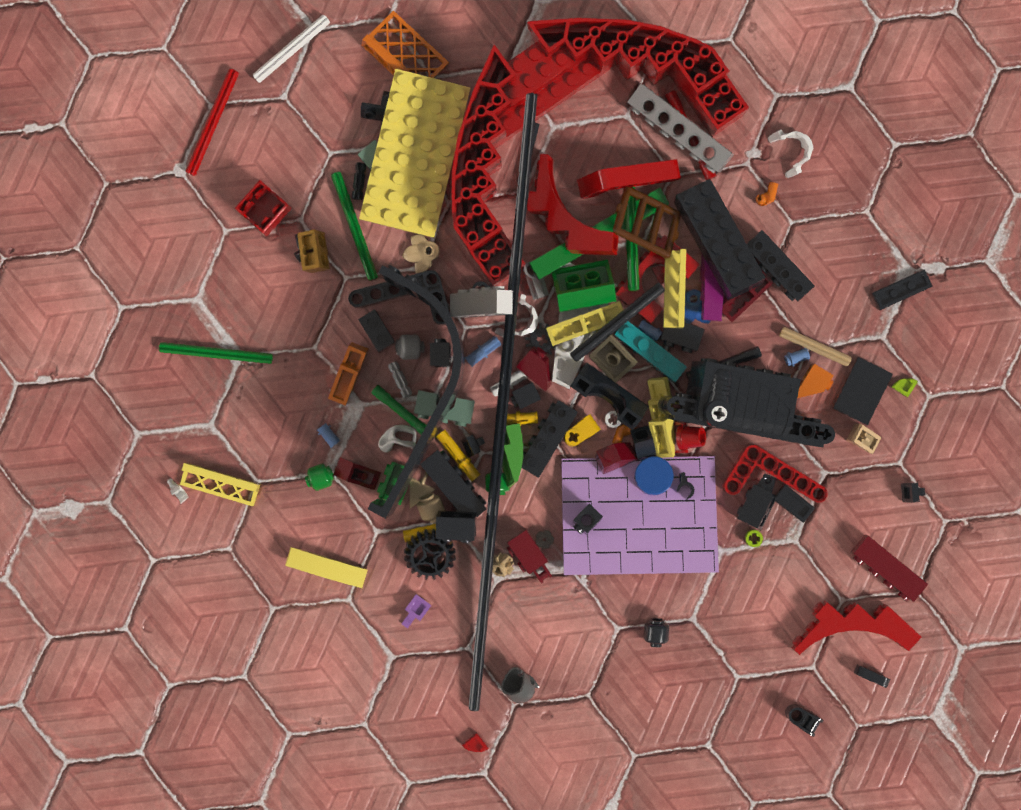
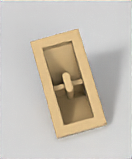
[846,423,882,454]

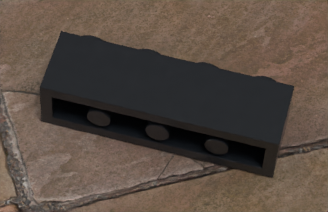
[420,449,487,517]

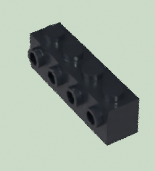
[747,230,815,302]
[521,400,578,478]

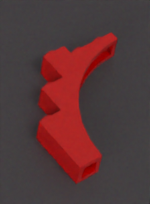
[527,154,619,255]
[791,600,922,655]

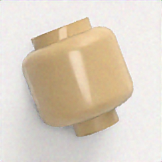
[417,493,445,523]

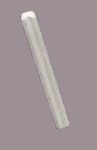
[253,15,330,83]

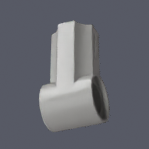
[523,261,549,300]

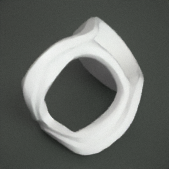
[378,425,416,453]

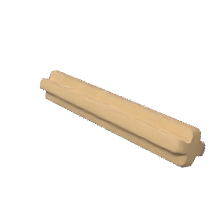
[779,327,852,366]

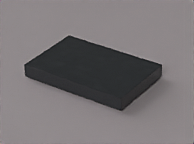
[832,357,893,425]

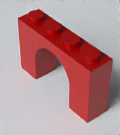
[615,235,700,324]

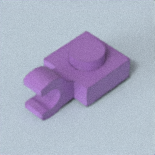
[402,594,432,629]

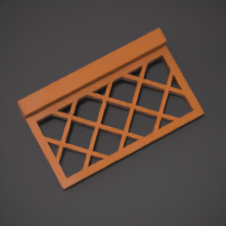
[361,10,449,78]

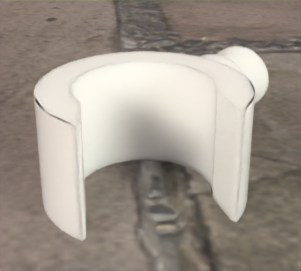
[167,479,189,504]

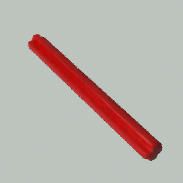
[186,69,239,176]

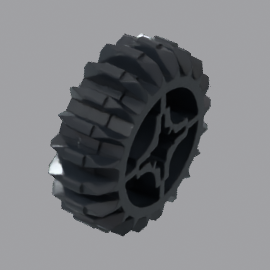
[404,529,456,580]

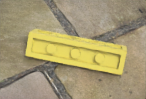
[663,249,686,328]
[180,463,260,506]

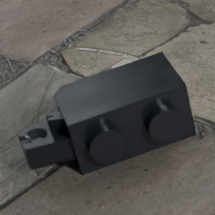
[737,474,776,530]

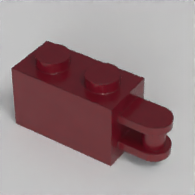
[507,529,552,584]

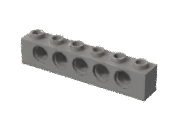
[627,84,734,173]

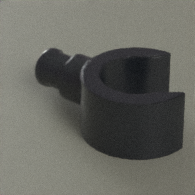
[676,472,694,500]

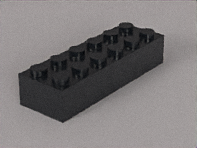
[674,179,765,301]

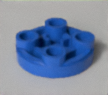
[635,456,674,495]

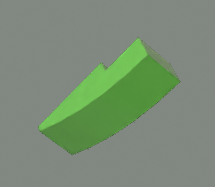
[502,423,523,487]

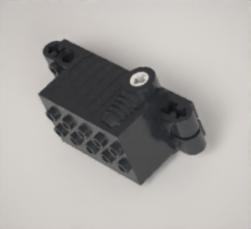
[658,358,835,448]

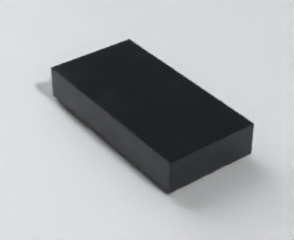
[775,484,815,523]

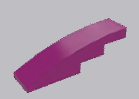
[699,255,723,321]

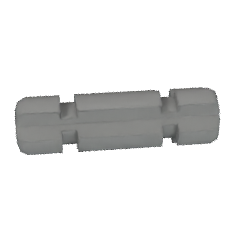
[388,361,412,398]

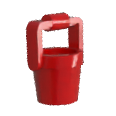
[674,422,706,453]

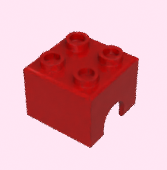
[234,180,292,237]

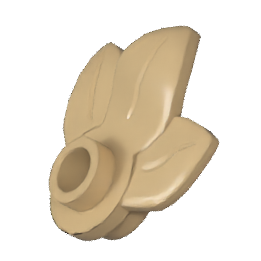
[402,235,440,273]

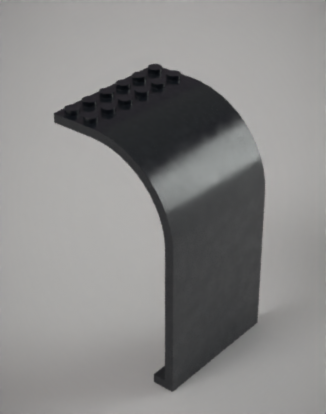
[368,264,465,519]

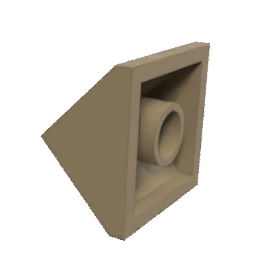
[589,335,638,383]

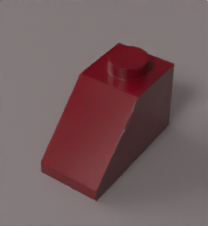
[516,346,552,392]
[595,442,638,474]
[333,457,381,490]

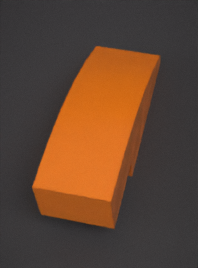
[328,342,369,406]

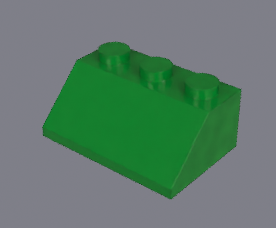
[552,260,616,312]

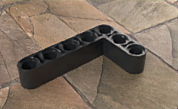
[348,270,450,326]

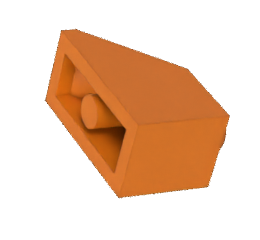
[797,364,834,398]

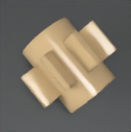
[492,553,514,577]

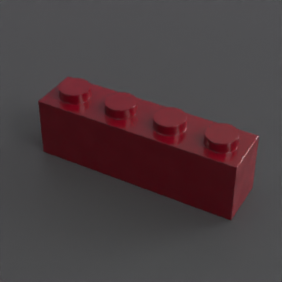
[851,535,928,602]

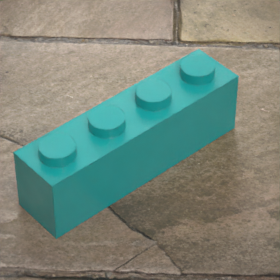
[614,321,687,383]

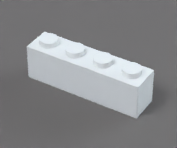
[450,286,513,318]

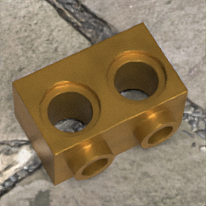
[297,229,330,273]

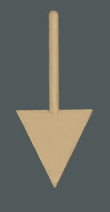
[410,472,435,508]

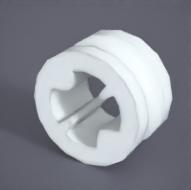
[605,411,621,428]

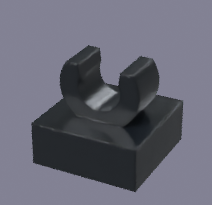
[461,435,485,457]
[901,483,925,503]

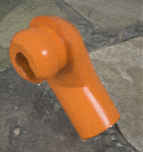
[755,182,779,206]
[612,424,637,443]

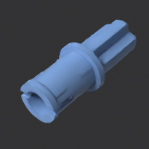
[465,336,501,367]

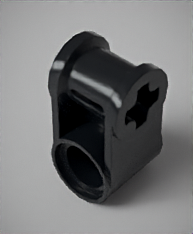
[785,704,824,737]

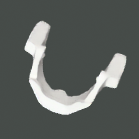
[768,130,813,178]
[495,293,539,337]

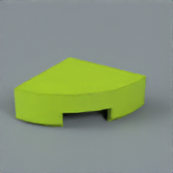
[891,378,918,397]

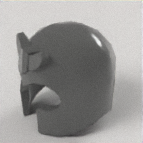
[501,667,539,703]

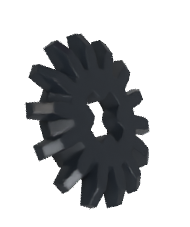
[525,323,556,355]

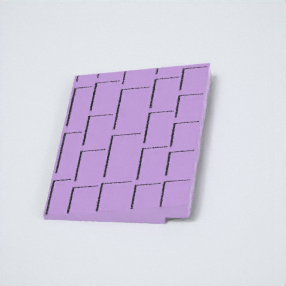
[561,456,719,575]

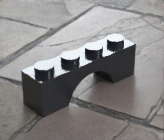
[570,362,649,430]

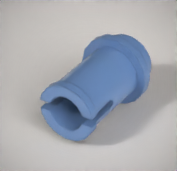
[638,320,662,342]
[784,348,810,367]
[317,423,340,448]

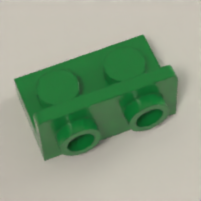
[377,461,408,505]

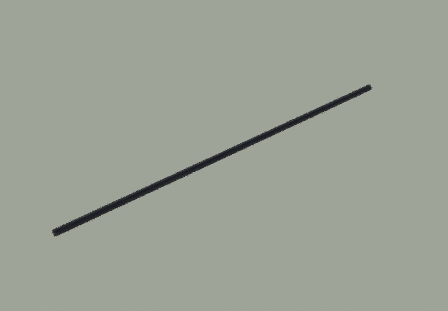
[469,93,537,711]

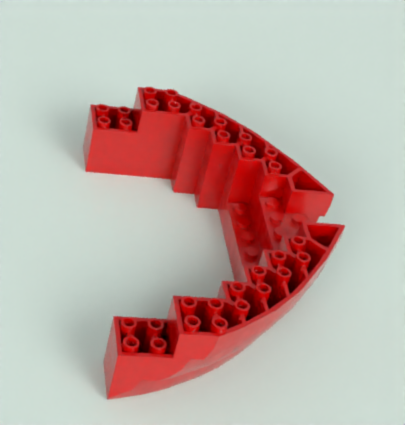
[452,18,749,288]

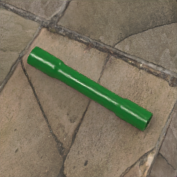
[371,385,437,435]

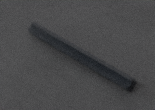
[570,283,665,362]

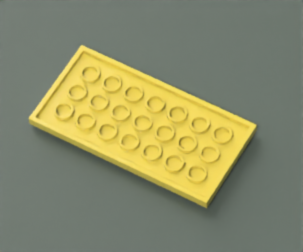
[359,69,470,238]

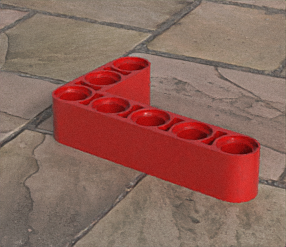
[577,159,681,199]
[722,445,828,502]

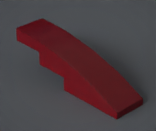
[722,268,774,322]

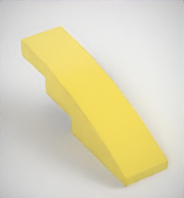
[546,301,624,346]
[647,377,675,458]
[285,547,368,588]

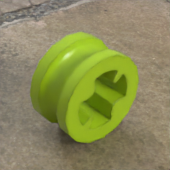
[745,530,763,547]

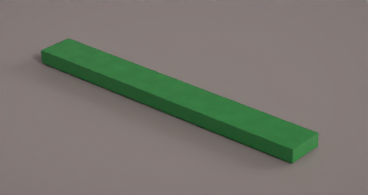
[529,188,670,280]

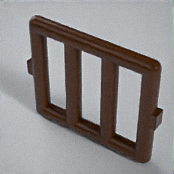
[613,186,681,259]

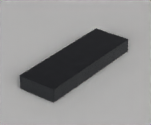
[871,269,933,311]

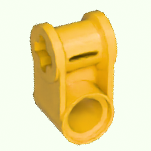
[564,414,601,447]

